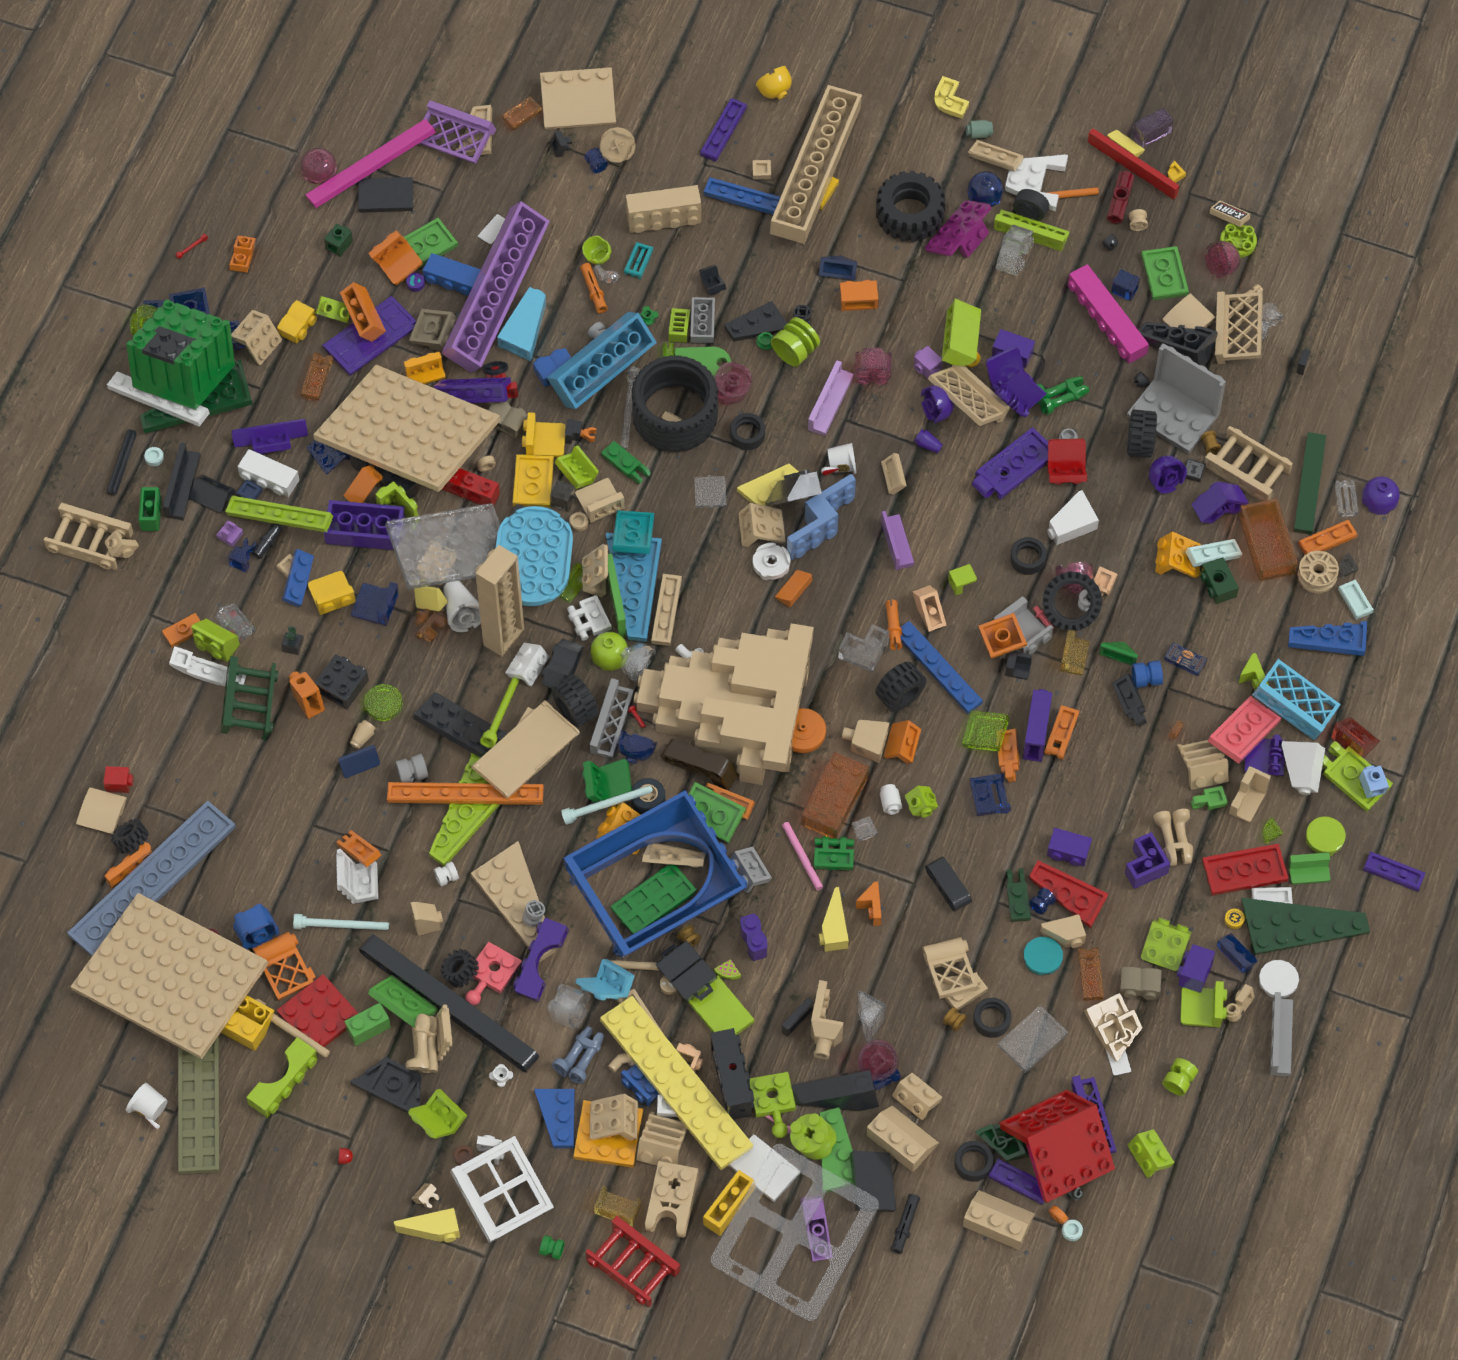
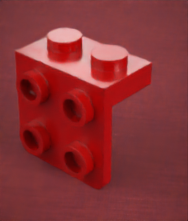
[1048,438,1087,484]

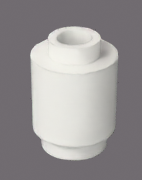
[879,784,902,815]

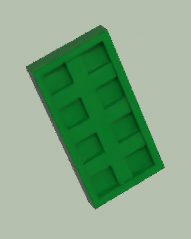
[610,864,697,935]

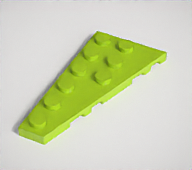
[429,753,500,867]

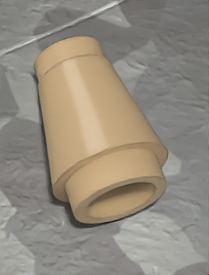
[350,720,376,750]

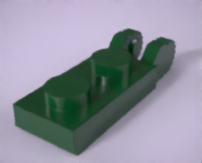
[1006,868,1031,922]

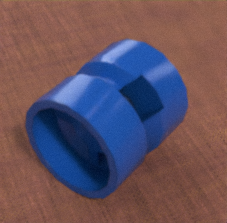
[1132,660,1163,688]

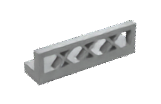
[590,678,634,759]
[1270,992,1293,1077]

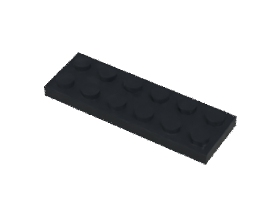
[413,692,507,758]

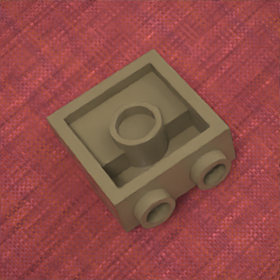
[409,309,458,351]

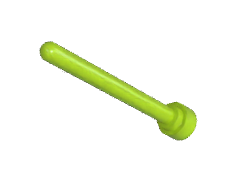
[480,677,519,748]

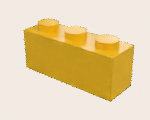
[703,1170,756,1236]

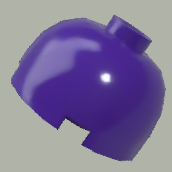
[921,385,954,423]
[1149,455,1187,494]
[1361,476,1400,515]

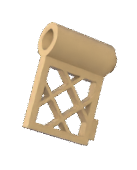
[922,937,980,999]

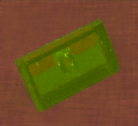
[559,562,583,603]

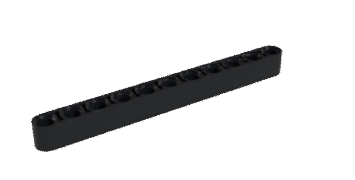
[359,934,539,1073]

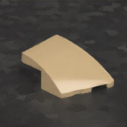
[1084,993,1142,1061]

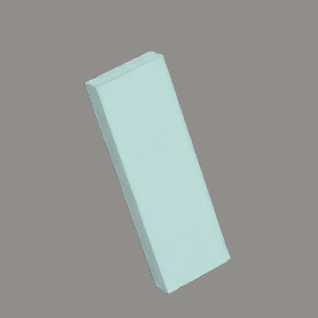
[1185,539,1242,567]

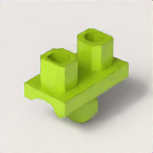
[316,296,350,323]

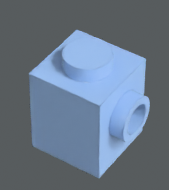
[1359,765,1389,798]

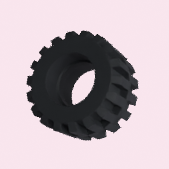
[1127,409,1157,458]
[875,661,927,712]
[552,674,598,727]

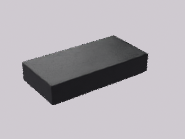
[782,997,814,1037]

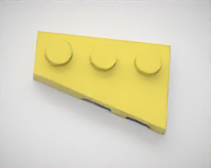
[737,464,799,507]

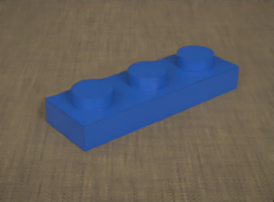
[282,549,314,607]

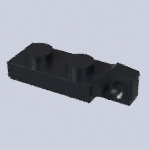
[1112,674,1147,727]

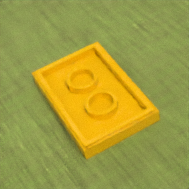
[512,454,554,508]

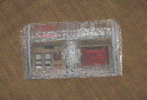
[216,603,256,642]

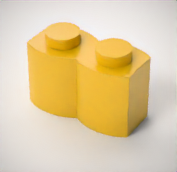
[277,300,317,344]

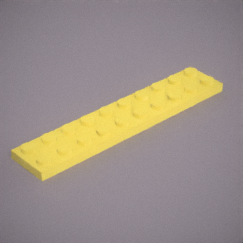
[600,996,753,1170]

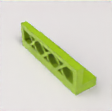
[994,209,1070,251]

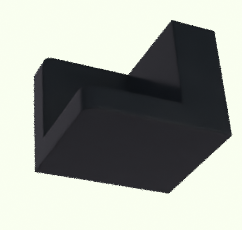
[1005,651,1032,680]

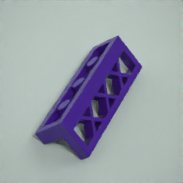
[434,377,511,403]
[1071,1075,1116,1154]

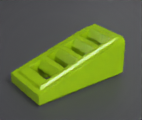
[668,308,690,343]

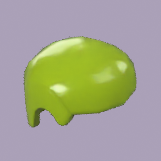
[582,236,612,265]

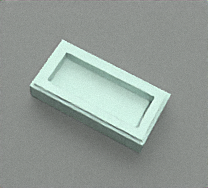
[1338,579,1373,620]

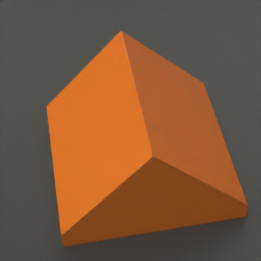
[978,613,1027,659]

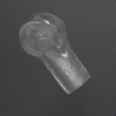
[593,264,620,283]

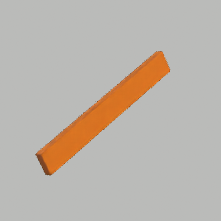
[387,782,544,805]

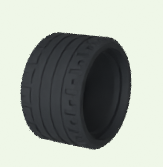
[632,355,718,452]

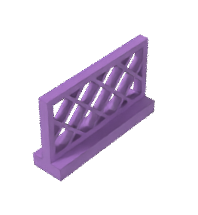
[419,100,496,164]

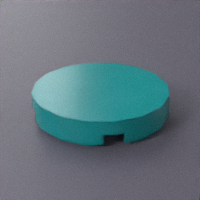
[1024,937,1063,975]

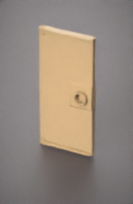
[471,700,580,799]

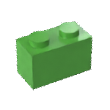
[345,1003,391,1046]

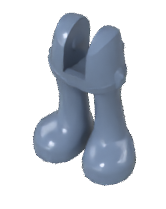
[551,1026,604,1084]

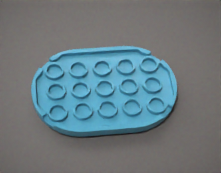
[496,506,573,606]

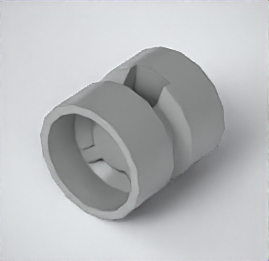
[395,754,428,783]

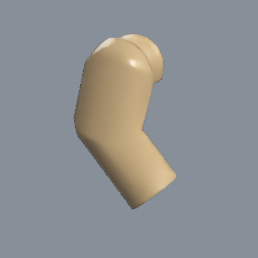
[608,1053,635,1073]

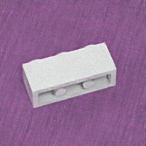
[238,449,299,498]

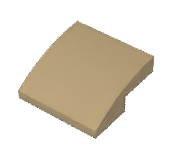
[1162,294,1215,329]
[76,787,127,834]

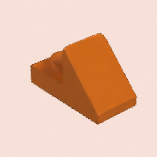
[856,882,881,926]

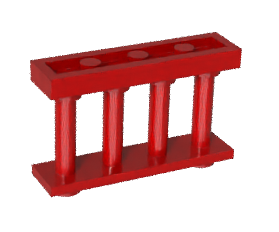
[586,1216,680,1307]

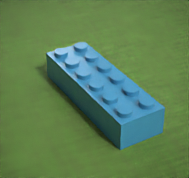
[547,312,657,409]

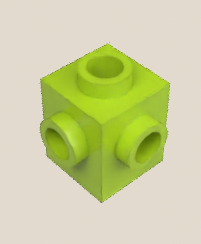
[905,785,938,818]

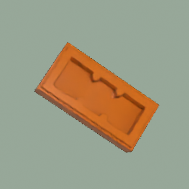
[162,613,200,648]

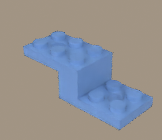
[787,474,856,561]

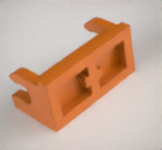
[343,465,383,503]

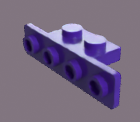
[231,419,308,454]

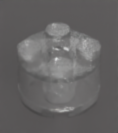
[548,983,590,1030]

